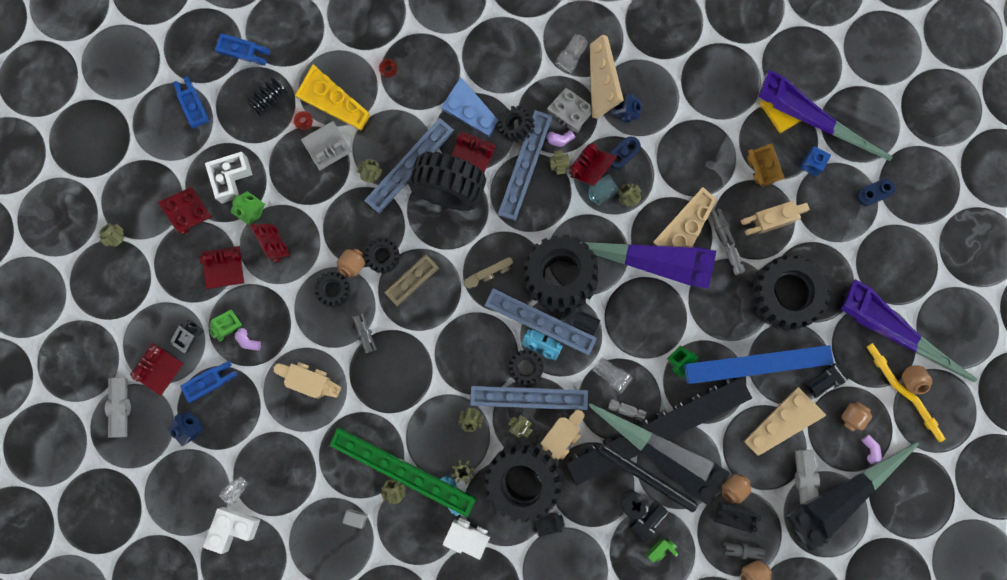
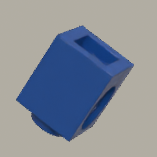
[799,146,831,177]

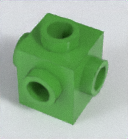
[231,191,265,225]

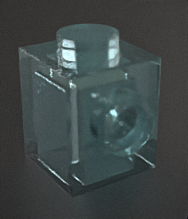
[588,174,619,206]

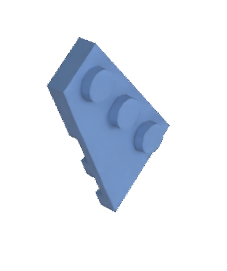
[441,77,499,138]

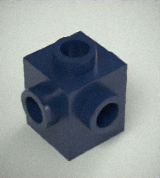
[611,94,642,123]
[168,411,204,447]

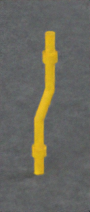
[866,343,945,443]

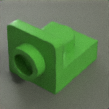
[209,310,242,342]
[645,537,678,563]

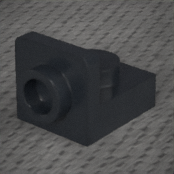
[170,320,204,354]
[535,511,565,537]

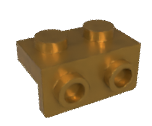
[747,143,785,187]

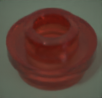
[379,59,398,78]
[294,111,313,130]

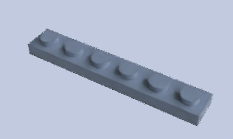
[498,110,553,221]
[364,118,454,214]
[485,288,597,356]
[470,386,588,410]

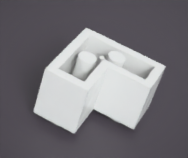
[205,152,253,204]
[203,507,260,554]
[443,517,490,560]

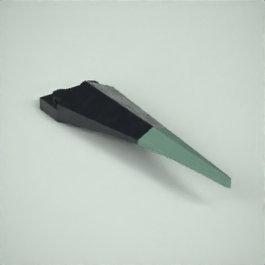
[589,404,730,506]
[786,443,919,551]

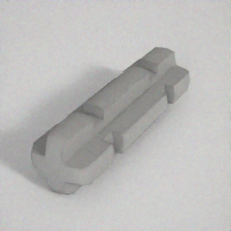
[724,243,745,275]
[608,400,646,421]

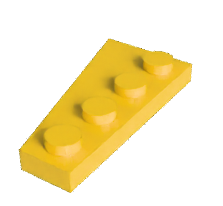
[295,64,370,131]

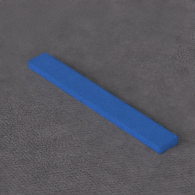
[684,345,834,384]

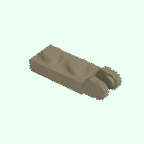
[464,257,513,289]

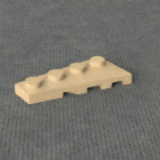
[590,35,624,119]
[652,187,717,247]
[743,387,826,456]

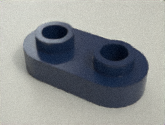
[610,136,641,169]
[857,179,895,206]

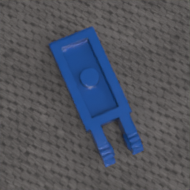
[215,33,270,66]
[173,76,210,129]
[180,361,238,403]

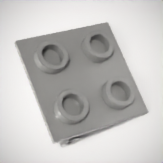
[547,88,592,133]
[301,121,352,171]

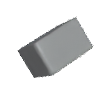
[342,509,368,529]

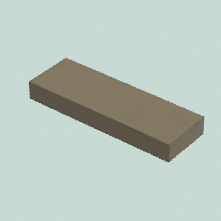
[384,254,439,307]

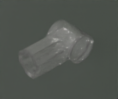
[555,34,588,74]
[592,357,633,394]

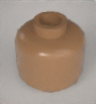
[337,249,365,278]
[902,365,933,395]
[842,401,872,431]
[722,474,751,504]
[740,560,772,580]

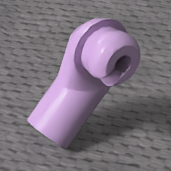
[546,130,575,147]
[235,328,261,351]
[861,434,882,465]

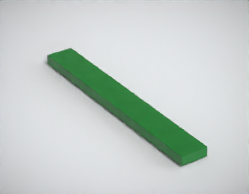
[329,427,477,517]

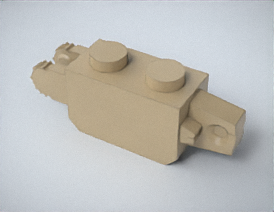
[741,201,810,236]
[273,362,342,399]
[540,410,585,460]

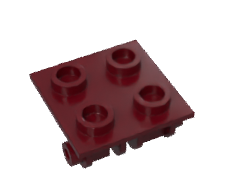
[451,131,496,173]
[569,143,617,186]
[158,187,212,235]
[250,224,290,263]
[199,246,244,289]
[130,343,184,396]

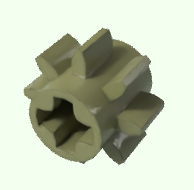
[549,150,570,175]
[357,159,382,183]
[618,183,642,207]
[99,224,124,247]
[458,408,483,432]
[508,415,532,439]
[451,460,475,484]
[381,479,406,504]

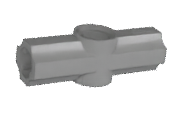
[105,378,131,438]
[795,450,820,504]

